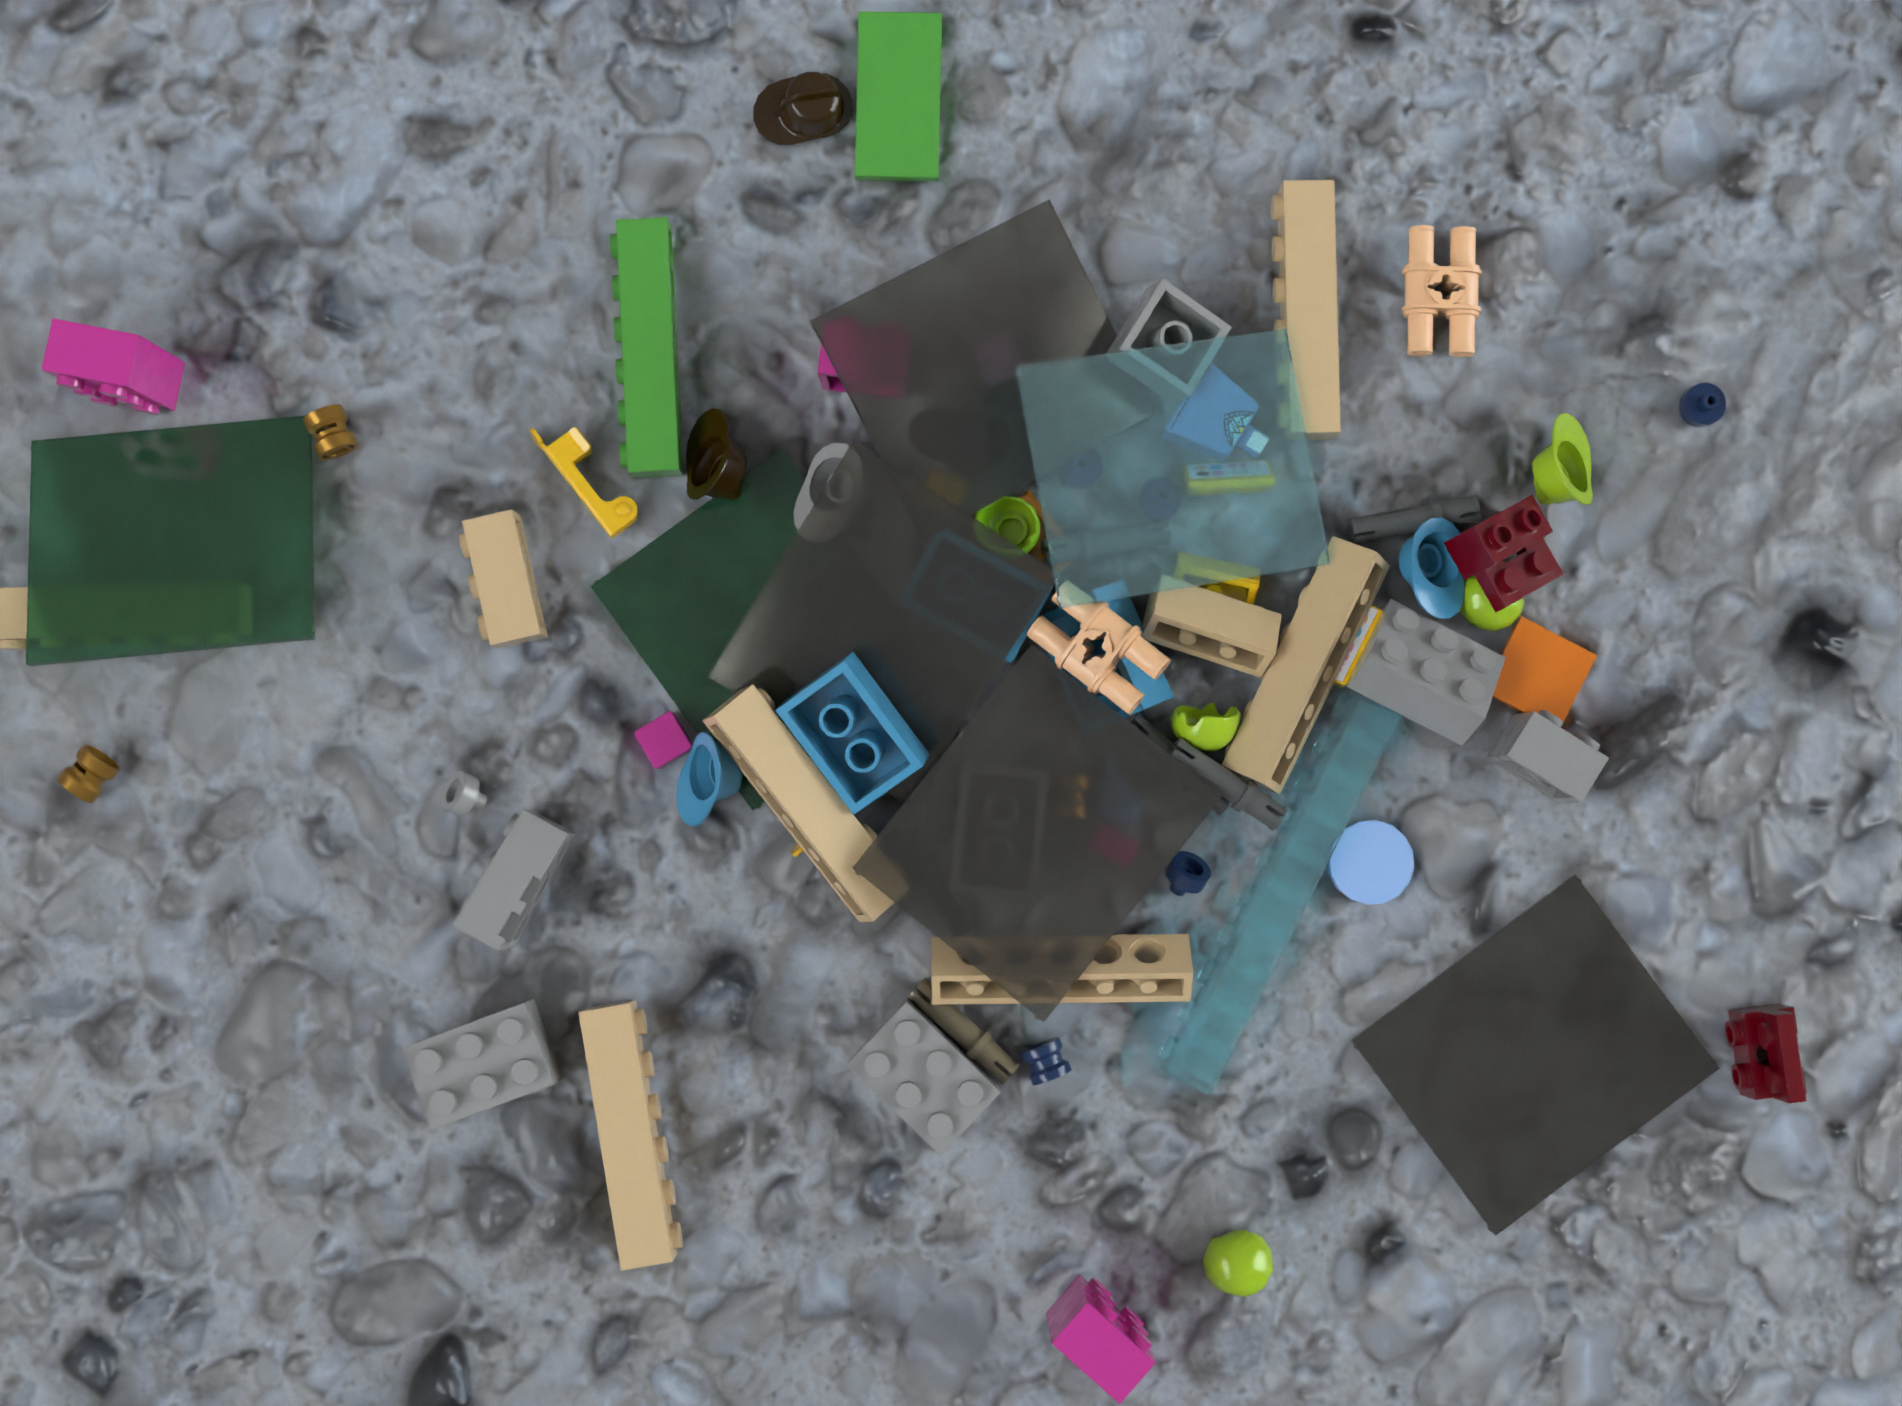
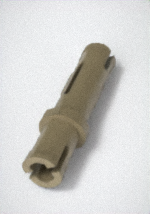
[907,977,1021,1085]

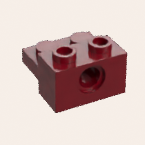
[1444,495,1563,613]
[1725,1003,1807,1104]

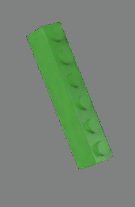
[610,217,684,479]

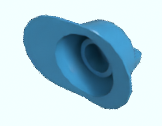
[1398,518,1465,619]
[676,731,743,827]

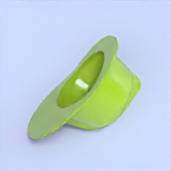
[1532,413,1593,505]

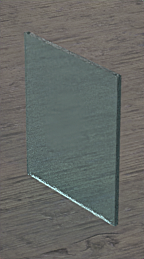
[1016,329,1330,609]

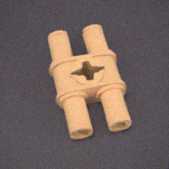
[1401,225,1482,357]
[1026,581,1171,714]

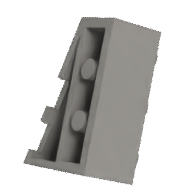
[452,809,576,951]

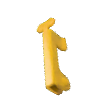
[529,427,638,539]

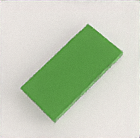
[855,11,942,182]

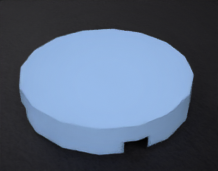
[1328,820,1414,905]

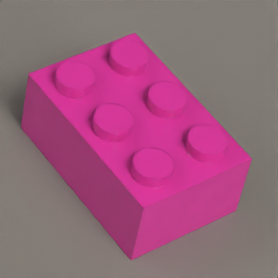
[41,318,185,415]
[1046,1274,1156,1404]

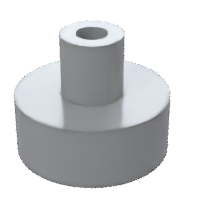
[441,771,487,817]

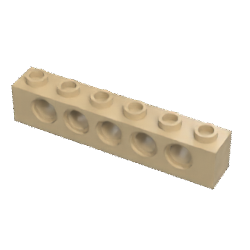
[931,934,1193,1005]

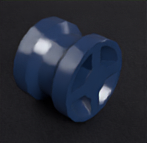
[1020,1037,1072,1085]

